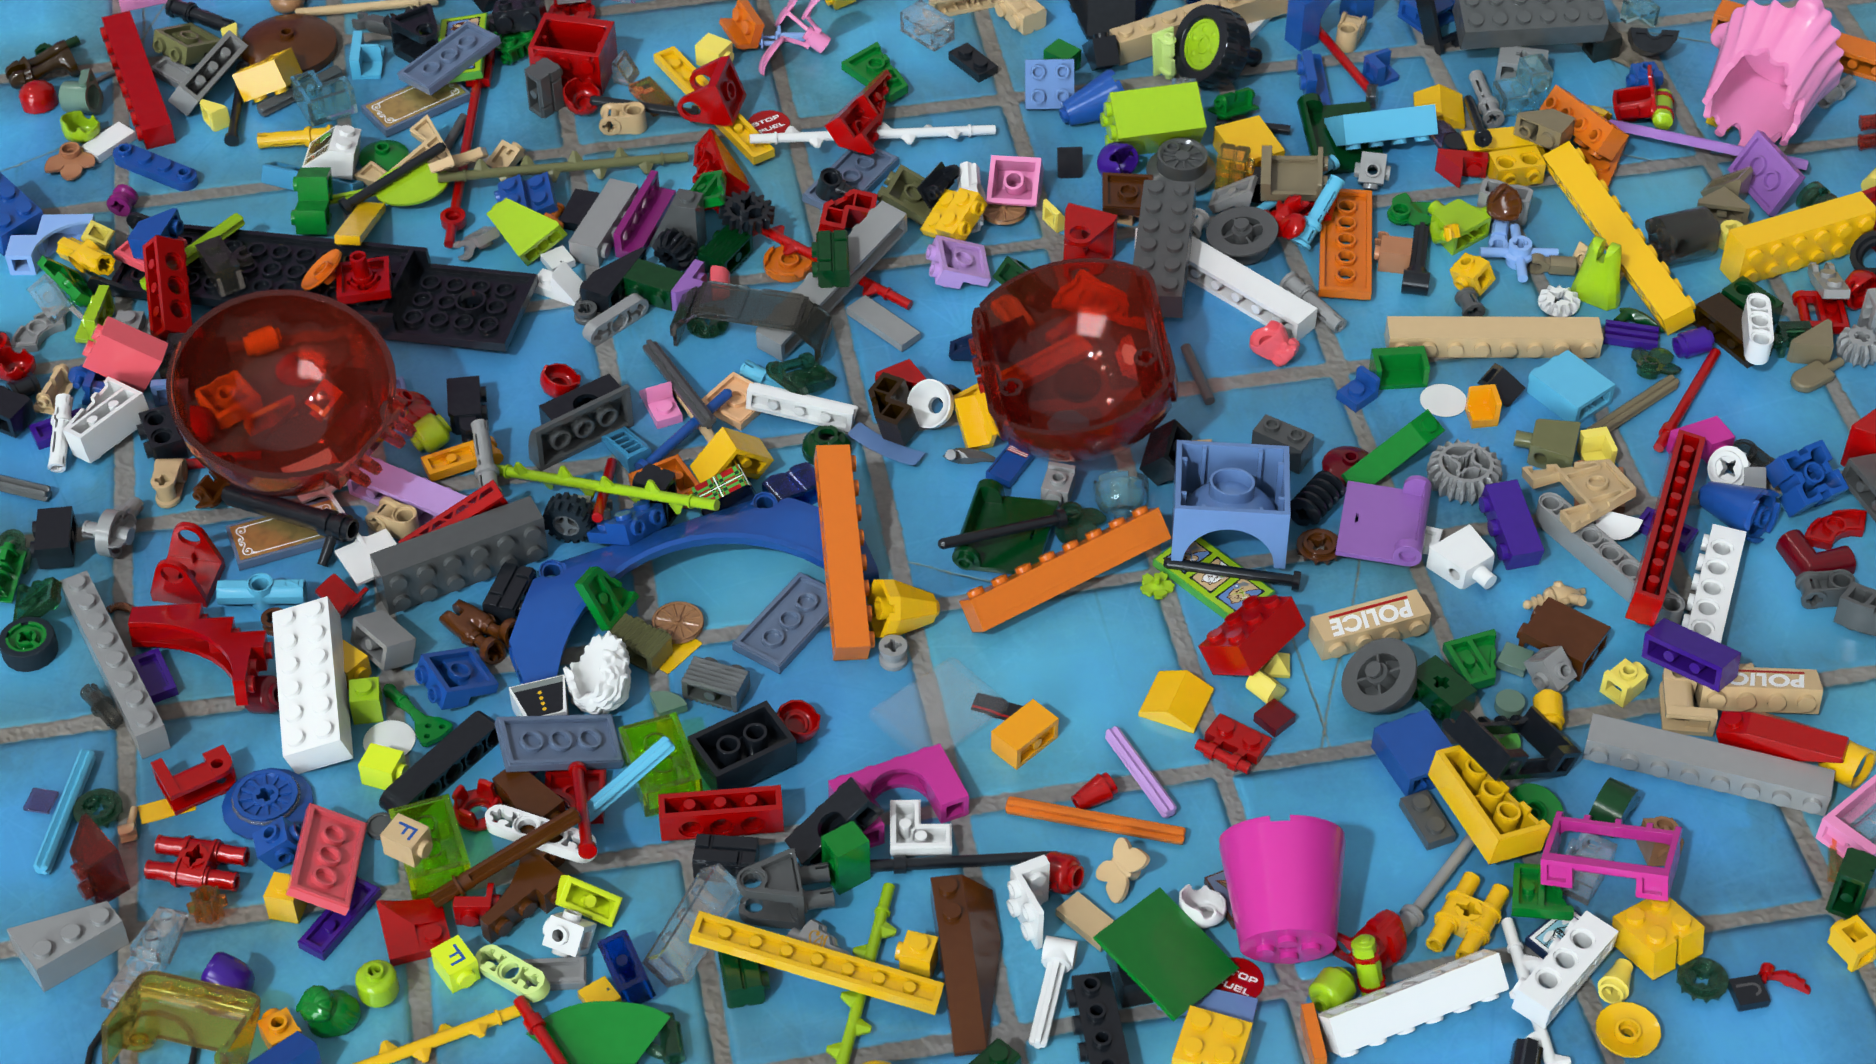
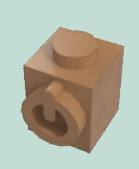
[1636,816,1684,866]

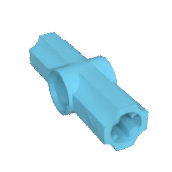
[216,573,307,611]

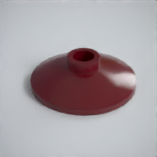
[1322,446,1369,487]

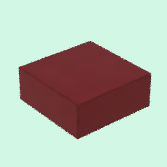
[1253,698,1296,738]

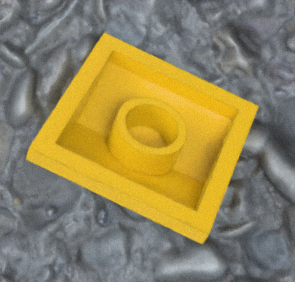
[1413,84,1465,129]
[1138,670,1214,734]

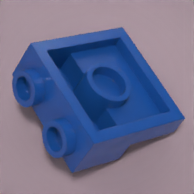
[494,171,558,215]
[587,500,667,546]
[415,646,499,710]

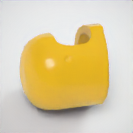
[1818,740,1876,790]

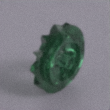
[686,305,729,338]
[73,788,123,831]
[1676,957,1729,1003]

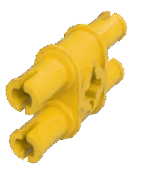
[1426,872,1509,959]

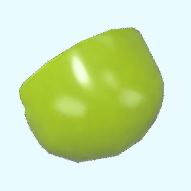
[60,110,101,143]

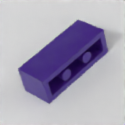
[1479,479,1544,570]
[1641,618,1741,692]

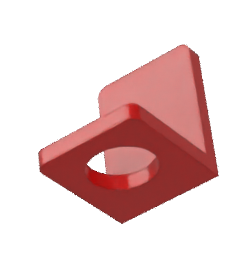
[315,574,369,618]

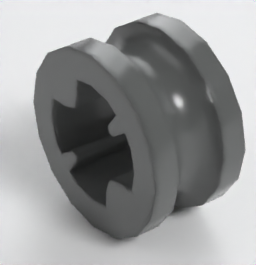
[573,300,598,326]

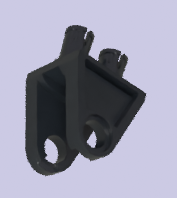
[383,3,439,63]

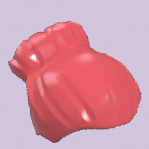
[1249,320,1300,367]

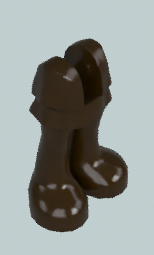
[5,39,80,89]

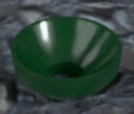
[802,425,852,465]

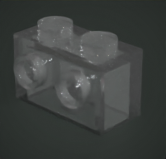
[900,0,955,52]
[1560,833,1618,906]

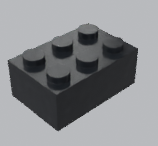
[687,700,797,790]

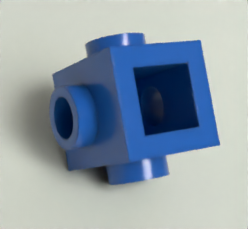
[1626,61,1664,90]
[252,816,301,871]

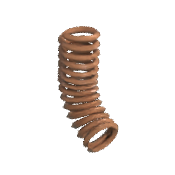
[106,602,133,613]

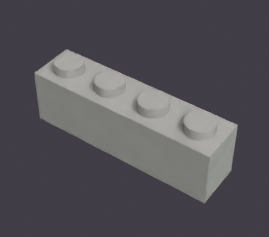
[168,30,248,116]
[569,178,639,267]

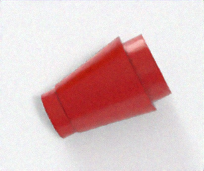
[1071,772,1118,809]

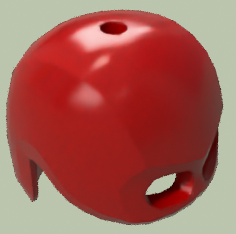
[1843,269,1876,310]

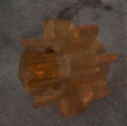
[186,885,228,924]

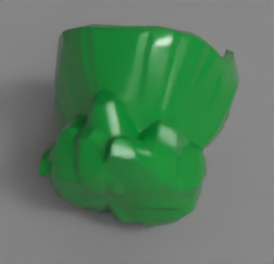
[296,985,361,1038]

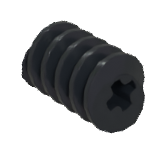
[1290,471,1345,526]

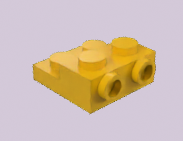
[920,188,988,241]

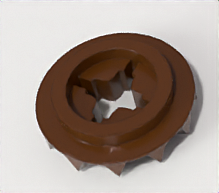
[1296,528,1338,566]

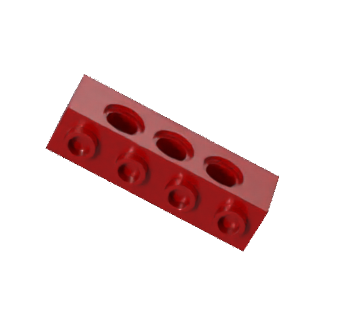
[142,235,194,346]
[658,785,784,841]

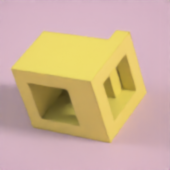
[1599,658,1649,708]

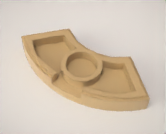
[428,147,489,173]

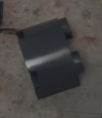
[1627,27,1679,57]

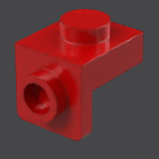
[453,883,501,927]

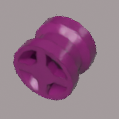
[106,184,139,217]

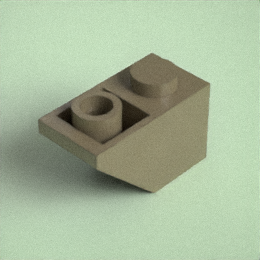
[1514,109,1576,150]

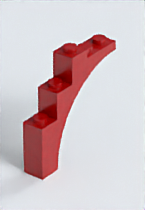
[128,603,274,706]

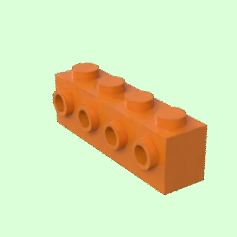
[1539,85,1629,161]

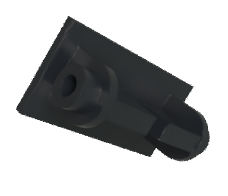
[916,161,960,209]

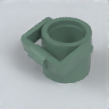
[59,68,104,115]

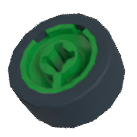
[0,616,59,672]

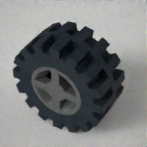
[543,492,594,543]

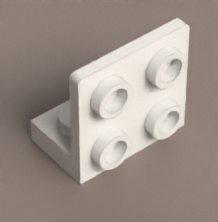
[1007,854,1050,950]

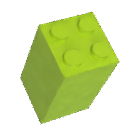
[1100,81,1207,156]

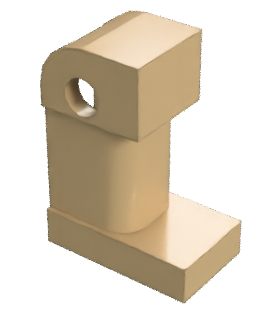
[1658,668,1718,737]

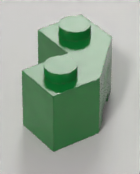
[291,167,333,234]

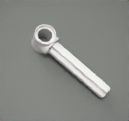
[1028,935,1078,1049]

